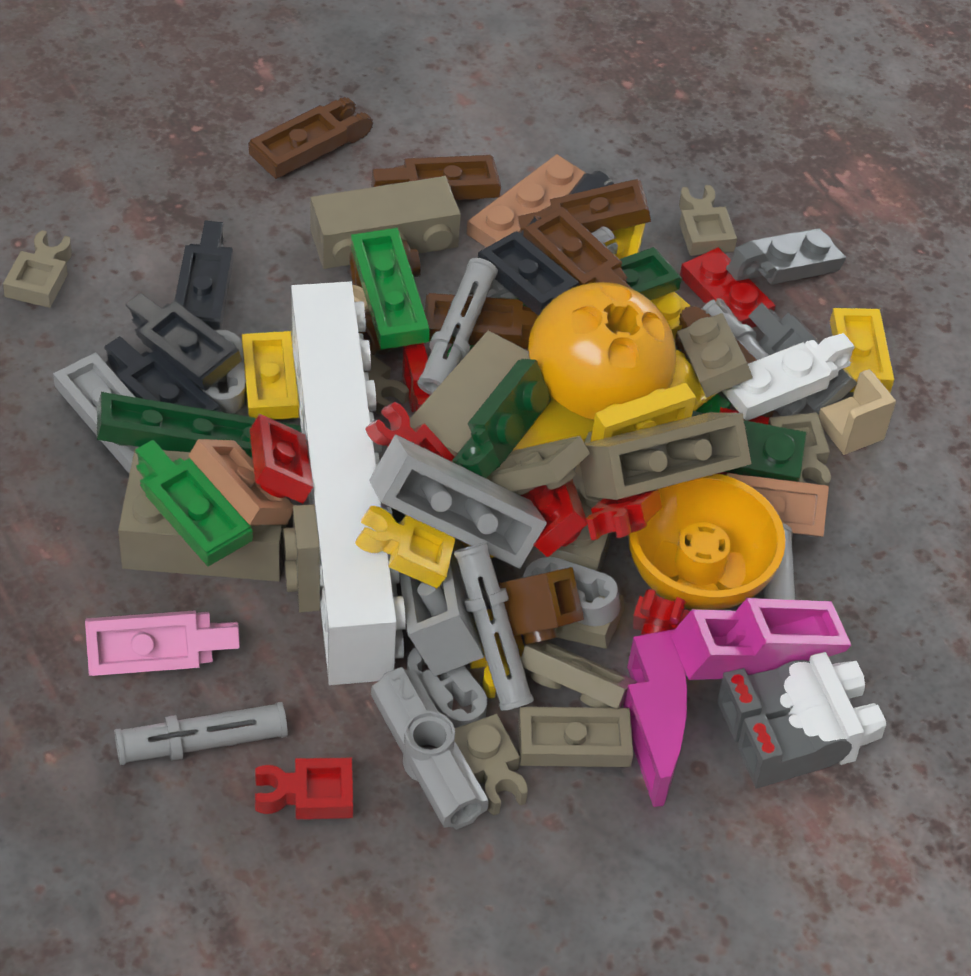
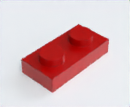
[680,247,776,328]
[250,414,313,504]
[520,479,587,558]

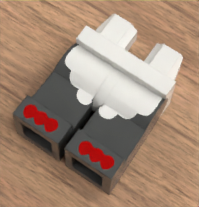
[718,652,886,789]

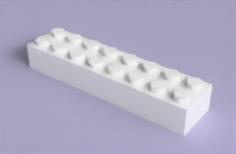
[291,281,406,685]

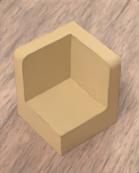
[819,369,896,455]

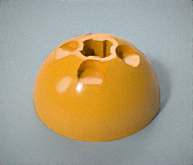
[529,282,676,420]
[628,474,785,610]

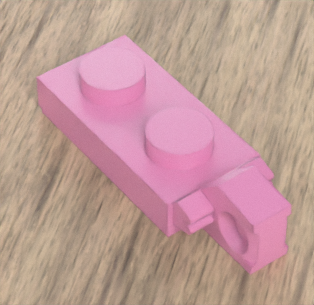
[85,610,240,676]

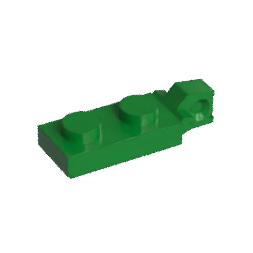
[135,440,253,567]

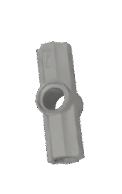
[371,667,489,830]

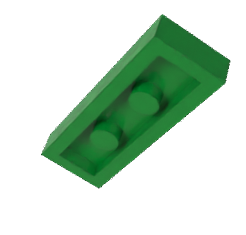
[351,228,429,350]

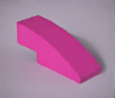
[671,598,851,680]
[623,629,687,807]

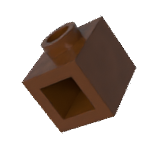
[498,567,584,644]

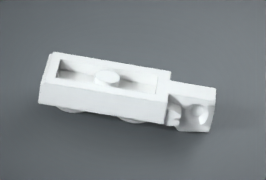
[722,333,855,421]

